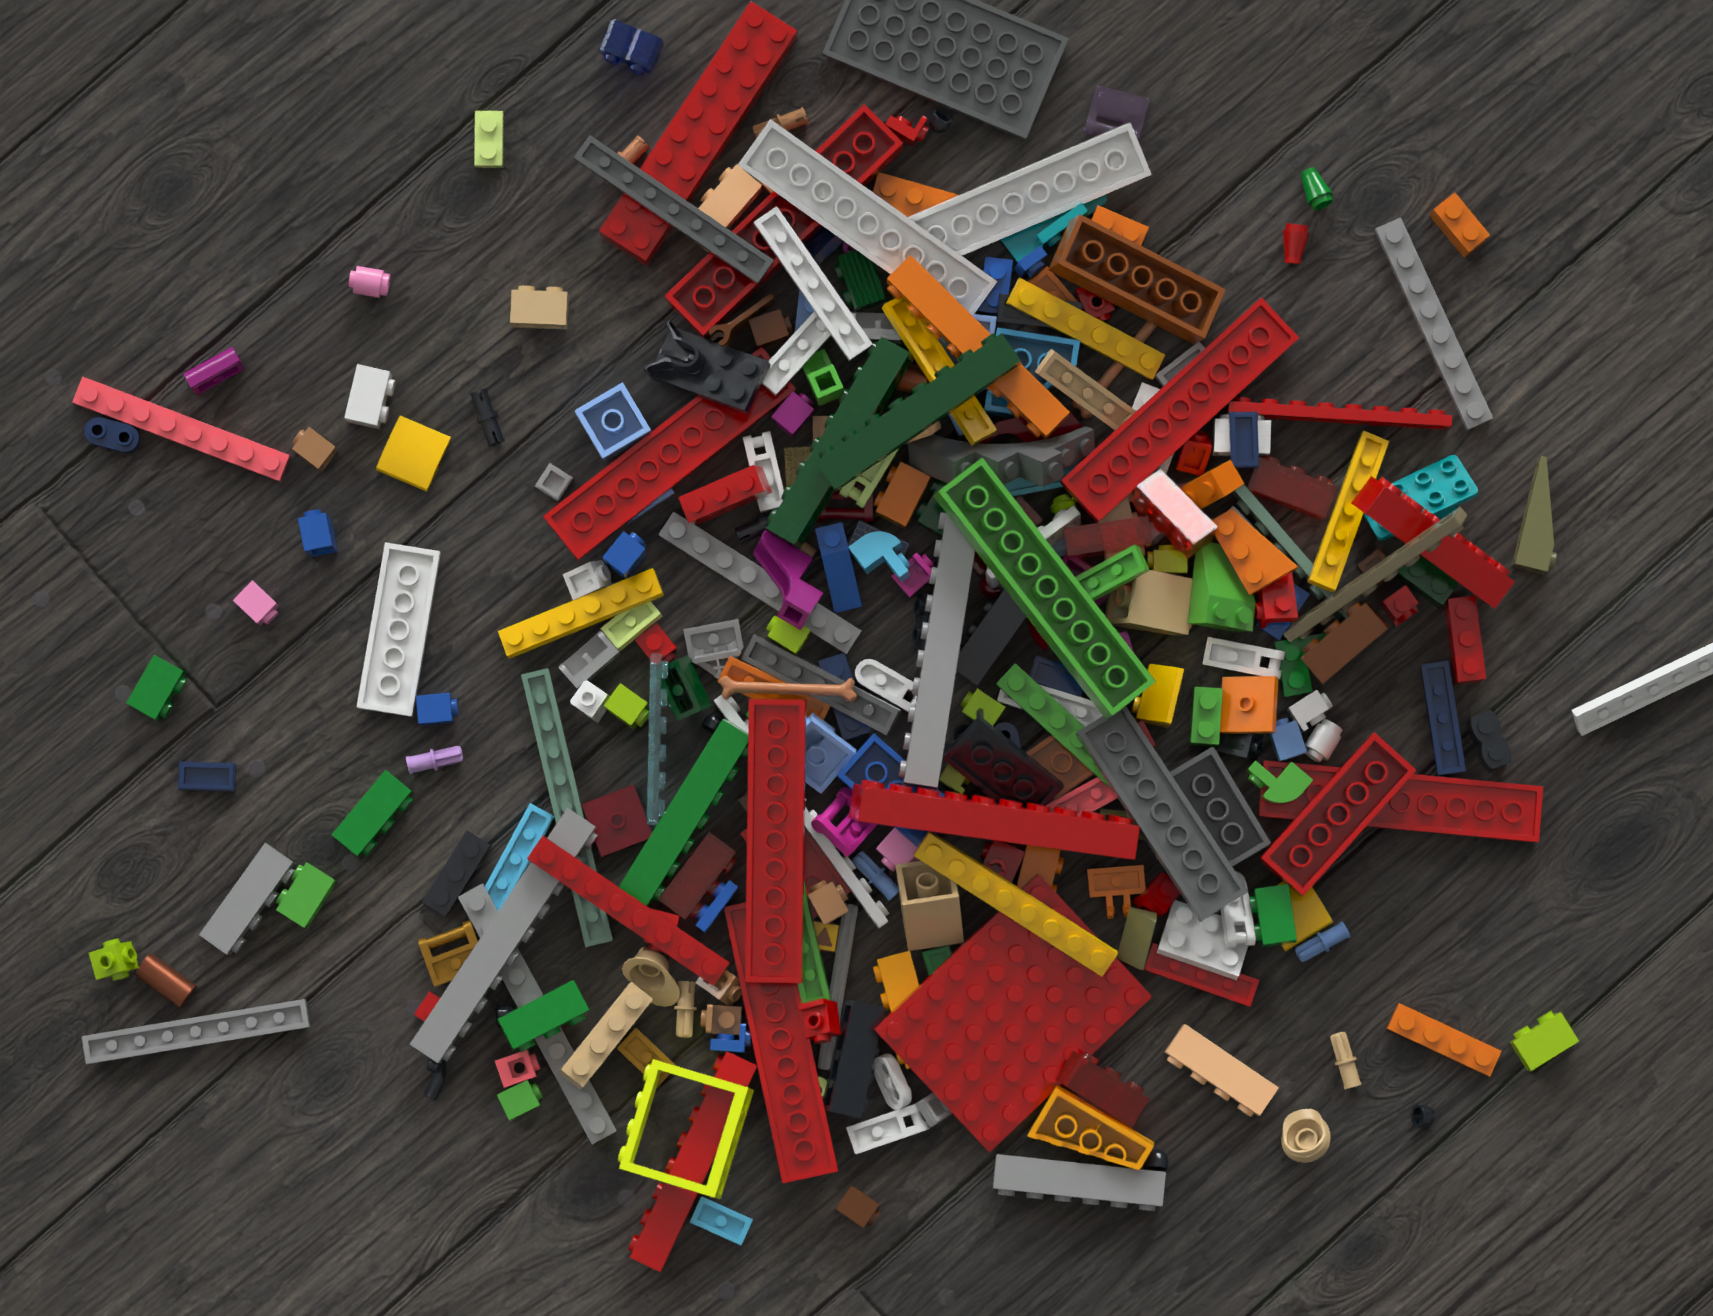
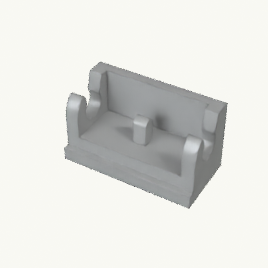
[851,312,905,345]
[558,631,620,690]

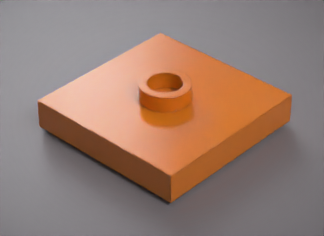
[1220,676,1278,734]

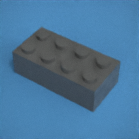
[1170,747,1271,866]

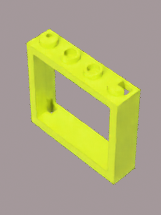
[618,1059,754,1200]

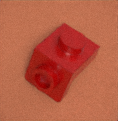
[1132,871,1180,917]

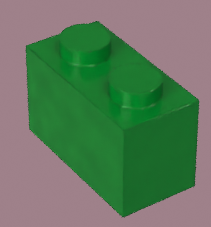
[126,655,187,721]
[1249,884,1297,948]

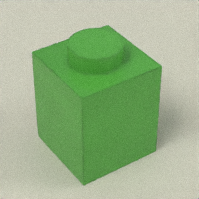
[497,1080,543,1120]

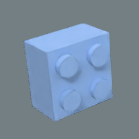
[574,382,651,463]

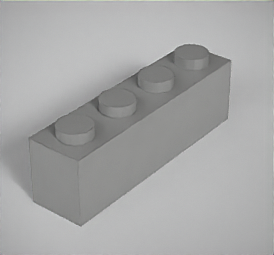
[199,843,296,955]

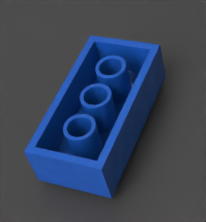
[837,733,944,847]

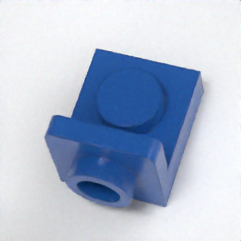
[710,1024,751,1053]

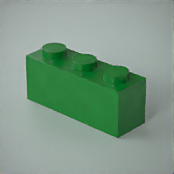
[332,770,414,857]
[497,980,589,1052]

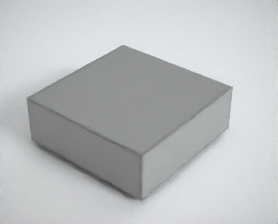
[535,463,573,502]
[916,1093,952,1128]

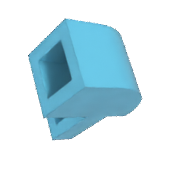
[848,531,911,583]

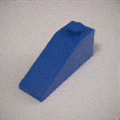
[815,522,862,613]

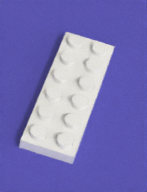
[357,542,441,717]

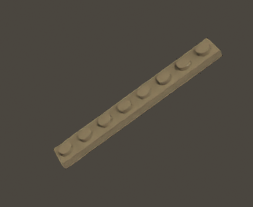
[1283,507,1467,642]

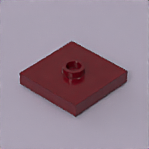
[582,785,652,857]

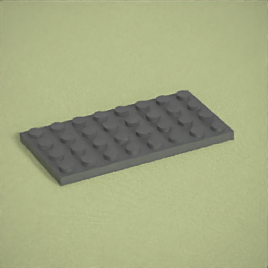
[822,0,1069,141]

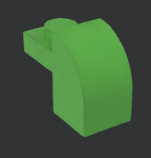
[802,349,844,406]
[1246,761,1313,804]

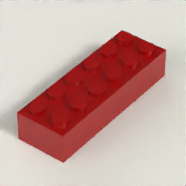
[1351,476,1515,609]
[1258,732,1416,897]

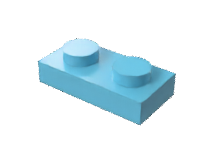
[690,1196,753,1245]

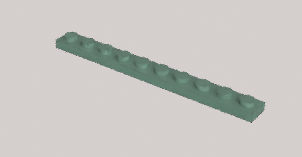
[521,668,613,948]

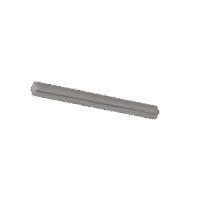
[817,904,858,1071]

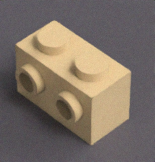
[510,286,569,329]

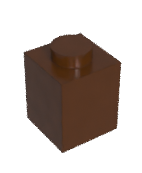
[748,309,793,349]
[835,1185,881,1228]

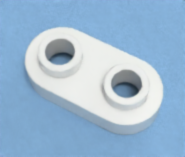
[872,1054,912,1110]

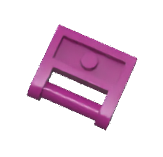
[811,787,877,857]

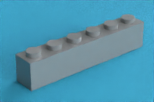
[992,1154,1166,1211]

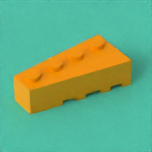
[1027,1085,1154,1170]

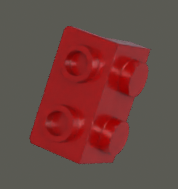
[1254,572,1298,628]

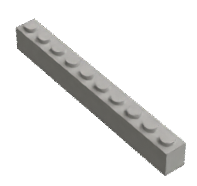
[899,512,975,790]
[410,808,598,1063]

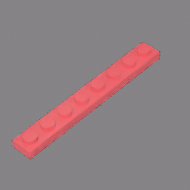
[72,376,291,482]

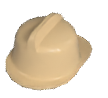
[622,947,680,1007]

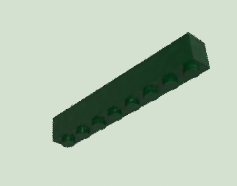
[816,333,1022,492]
[767,336,914,550]

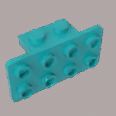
[1000,195,1107,263]
[1363,455,1479,541]

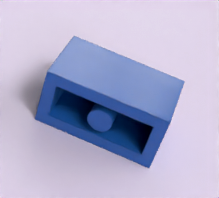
[298,510,338,557]
[602,531,648,579]

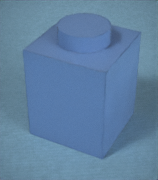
[1268,718,1307,762]

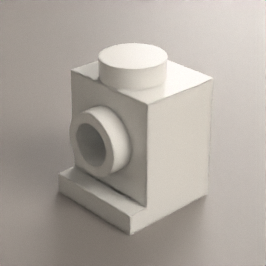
[1287,690,1333,733]

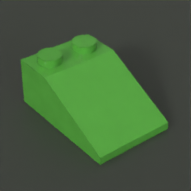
[1187,540,1256,632]

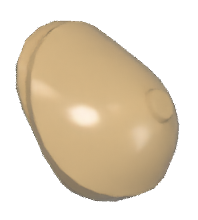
[1281,1109,1331,1163]

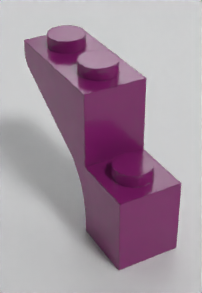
[754,530,823,630]

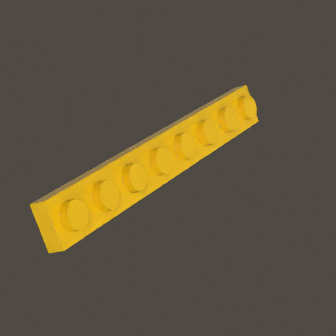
[913,831,1118,977]

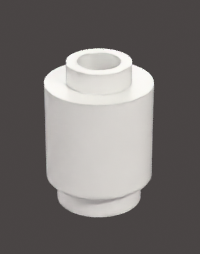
[1305,719,1343,763]

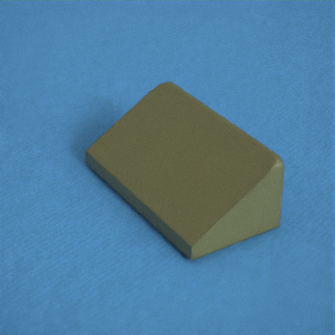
[1117,907,1157,970]

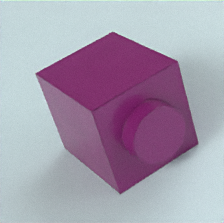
[771,392,814,438]

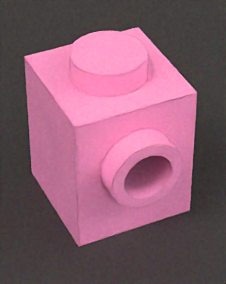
[876,828,919,872]

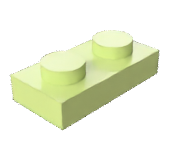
[475,111,504,168]
[601,601,662,652]

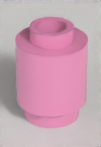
[348,266,390,298]

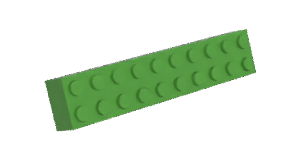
[933,458,1156,719]

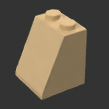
[1105,570,1192,636]
[895,861,964,951]

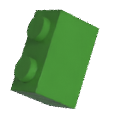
[1189,687,1223,747]
[276,862,338,929]

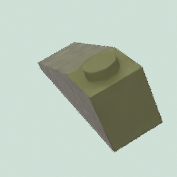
[1511,456,1557,575]

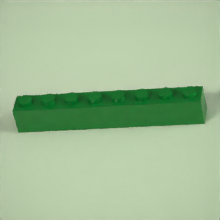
[619,719,748,907]

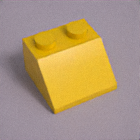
[1132,664,1184,728]

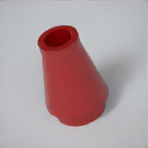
[1282,223,1310,264]

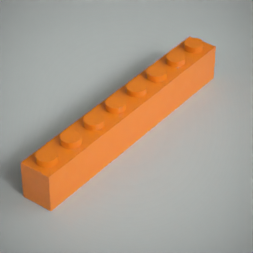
[887,255,1070,439]

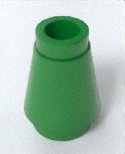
[1300,167,1334,211]

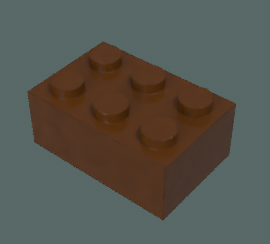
[1301,601,1390,684]

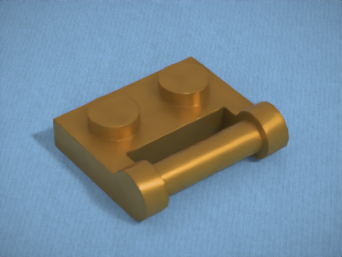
[418,920,478,987]

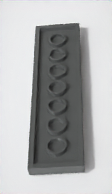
[1076,706,1248,922]

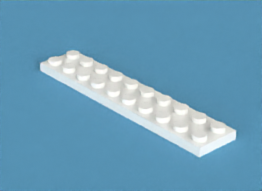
[738,119,997,314]
[908,123,1152,256]

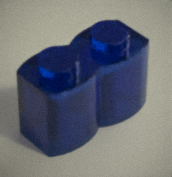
[599,19,664,75]

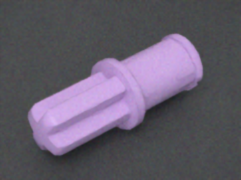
[406,746,463,774]

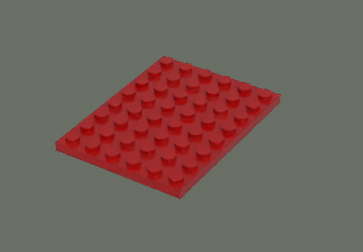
[874,874,1152,1153]

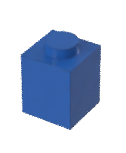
[416,693,459,726]

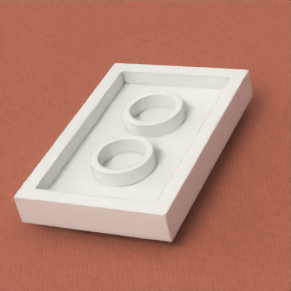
[1157,900,1248,980]

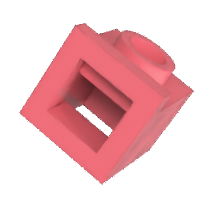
[495,1050,540,1088]

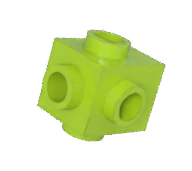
[89,938,139,981]

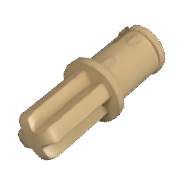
[674,981,697,1038]
[1330,1032,1362,1089]

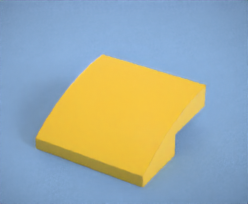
[376,416,451,492]
[1277,882,1333,951]

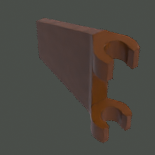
[709,293,775,347]

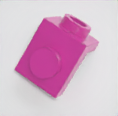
[891,553,935,598]

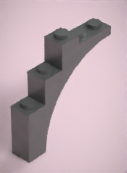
[908,426,1095,487]

